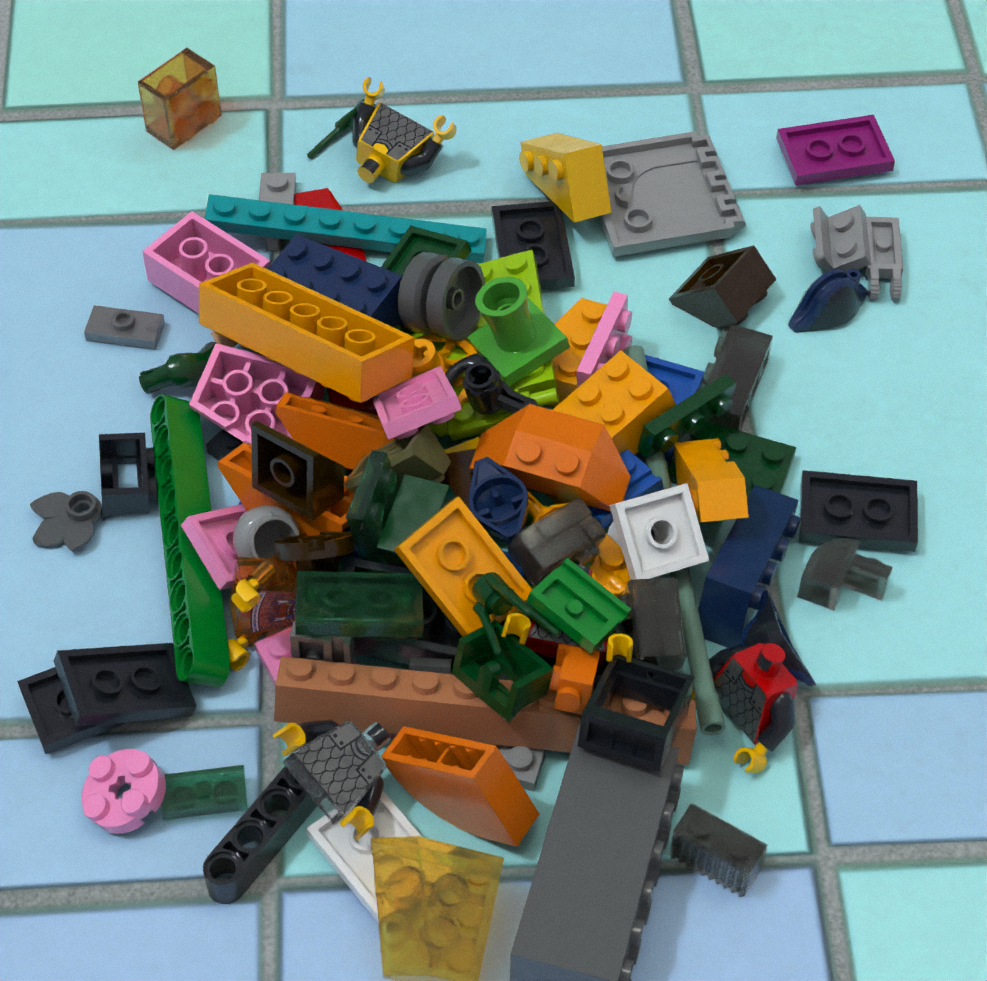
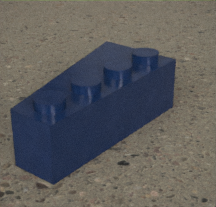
[698,485,801,648]

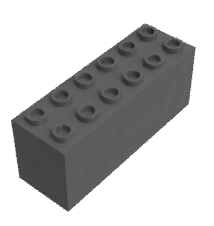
[510,724,684,981]

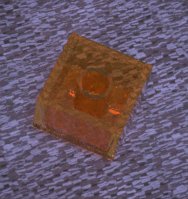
[138,48,222,150]

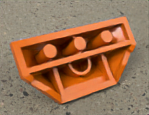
[275,392,396,470]
[469,404,631,512]
[218,443,367,537]

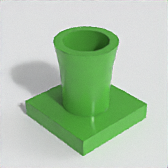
[467,277,570,386]

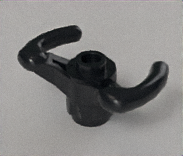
[445,353,539,414]

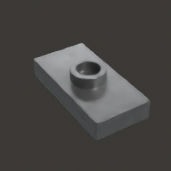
[84,305,165,349]

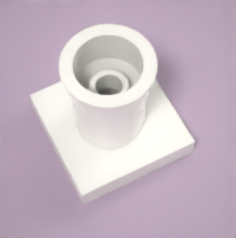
[607,483,709,583]

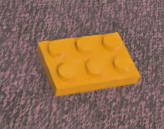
[394,496,532,636]

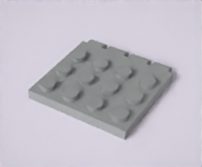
[599,131,746,257]

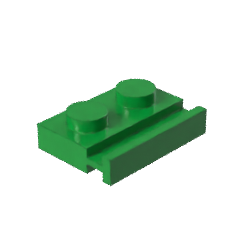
[526,558,632,654]

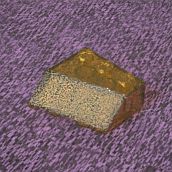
[370,836,504,981]

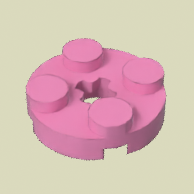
[82,749,166,834]

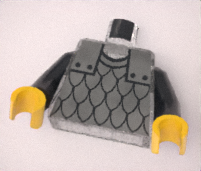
[272,720,390,840]

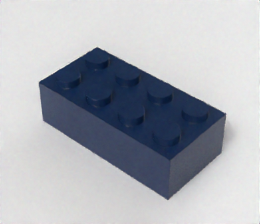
[268,234,403,329]

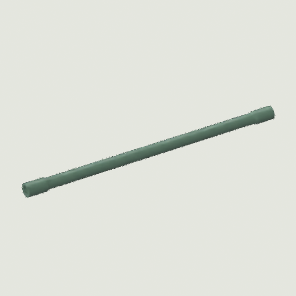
[623,345,726,735]

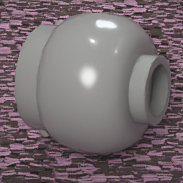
[233,505,300,571]

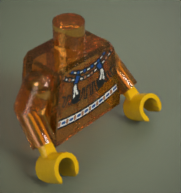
[228,556,325,671]

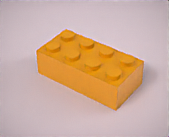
[545,350,676,504]

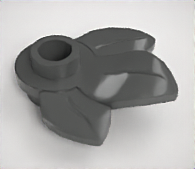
[30,491,102,551]

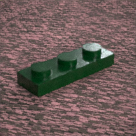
[637,374,737,459]

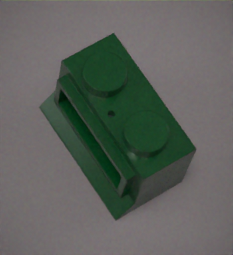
[451,620,554,723]

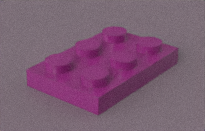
[776,115,895,186]

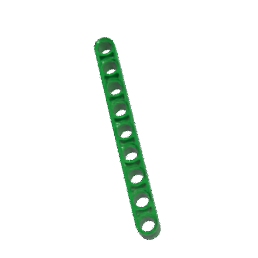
[150,394,230,688]

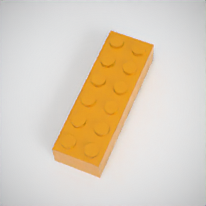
[199,262,415,403]

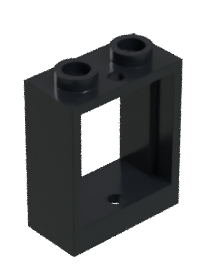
[577,655,695,772]

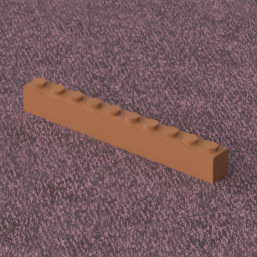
[274,656,697,765]

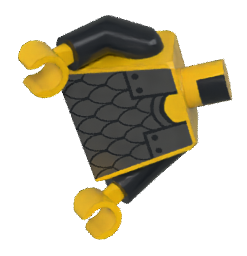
[352,77,456,183]

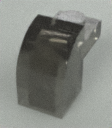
[797,539,893,611]

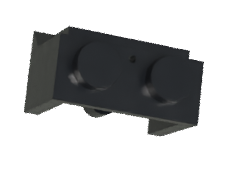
[99,432,156,521]

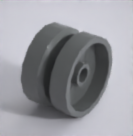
[398,252,485,340]

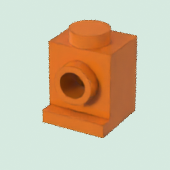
[549,644,601,715]

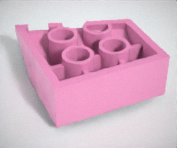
[189,343,325,444]

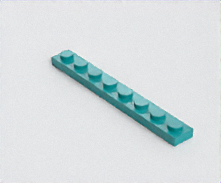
[204,194,487,263]

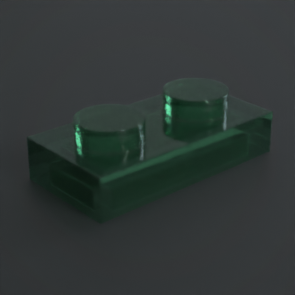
[161,765,248,820]

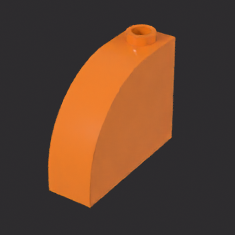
[380,726,540,847]

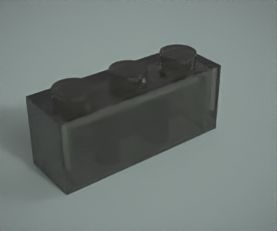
[696,324,773,431]

